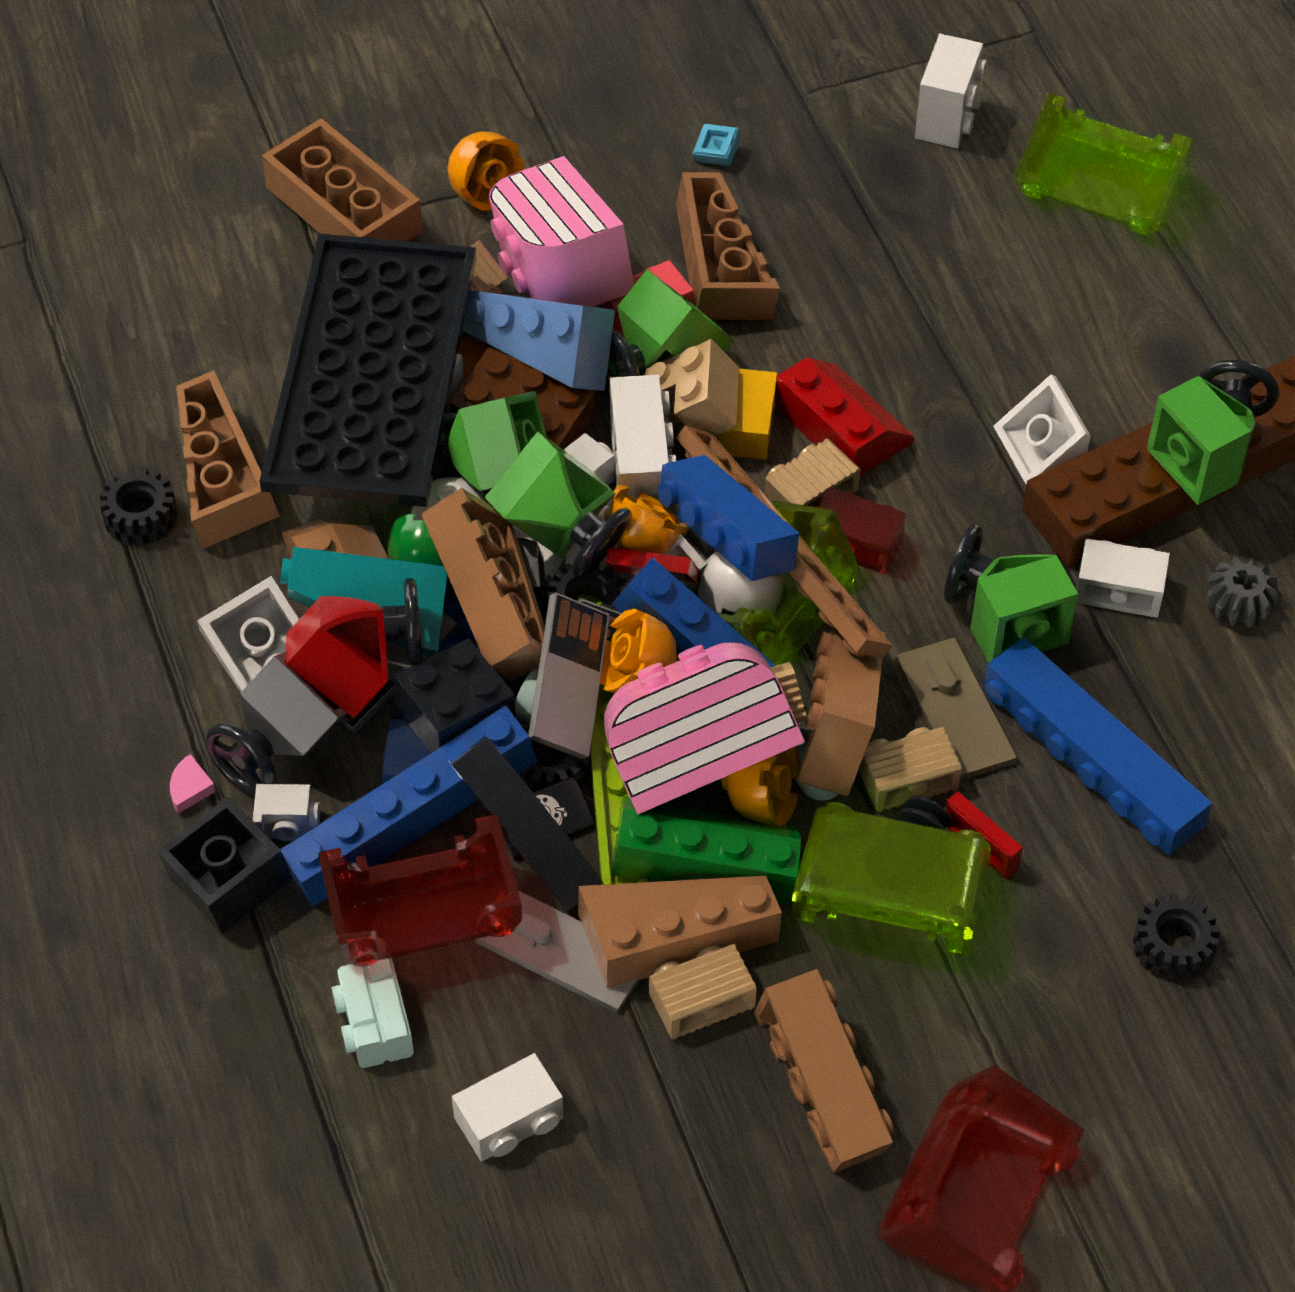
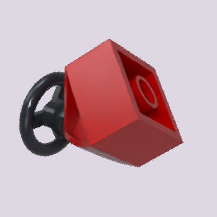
[286,578,422,718]

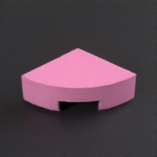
[170,754,216,814]

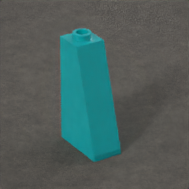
[280,547,447,658]

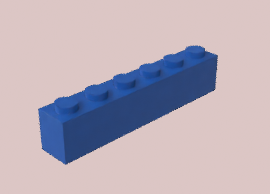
[983,637,1212,855]
[280,706,538,906]

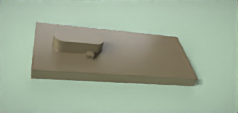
[895,637,1017,781]

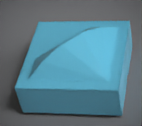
[692,124,742,166]

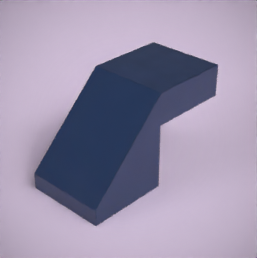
[382,707,431,783]

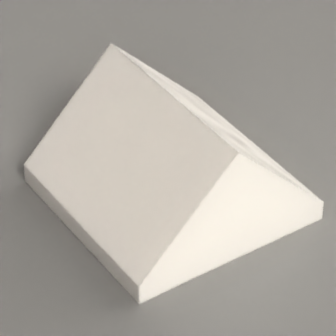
[993,374,1091,484]

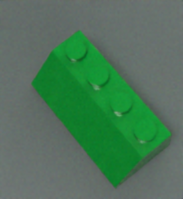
[611,796,801,905]

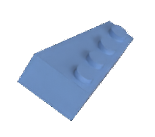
[462,290,615,391]

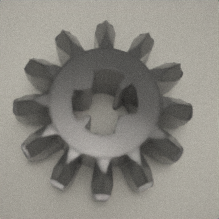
[1206,556,1279,629]

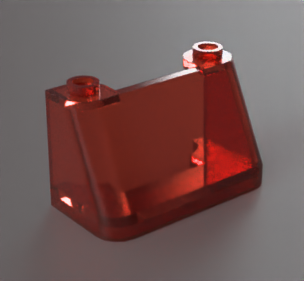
[318,814,523,967]
[877,1065,1085,1292]

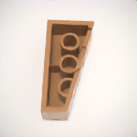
[176,370,280,549]

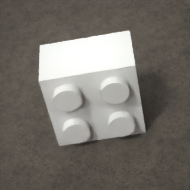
[915,33,987,149]

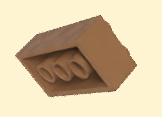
[262,118,423,241]

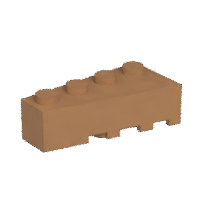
[676,172,780,320]
[421,488,545,682]
[797,628,885,797]
[578,876,782,988]
[754,969,894,1173]

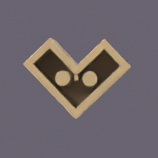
[645,339,739,436]

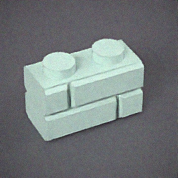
[331,956,414,1068]

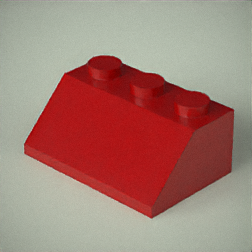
[775,357,915,476]

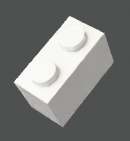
[1076,539,1170,618]
[452,1053,564,1162]

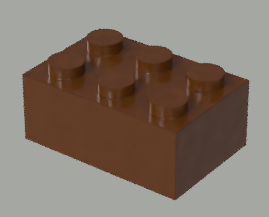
[449,347,595,450]

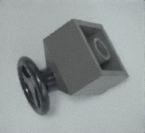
[206,652,352,796]

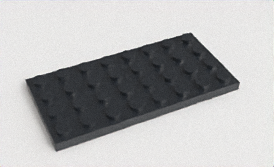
[259,234,477,507]

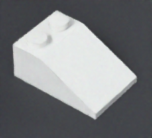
[197,576,299,692]

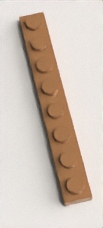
[676,425,893,659]

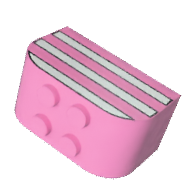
[489,156,634,307]
[604,642,805,814]

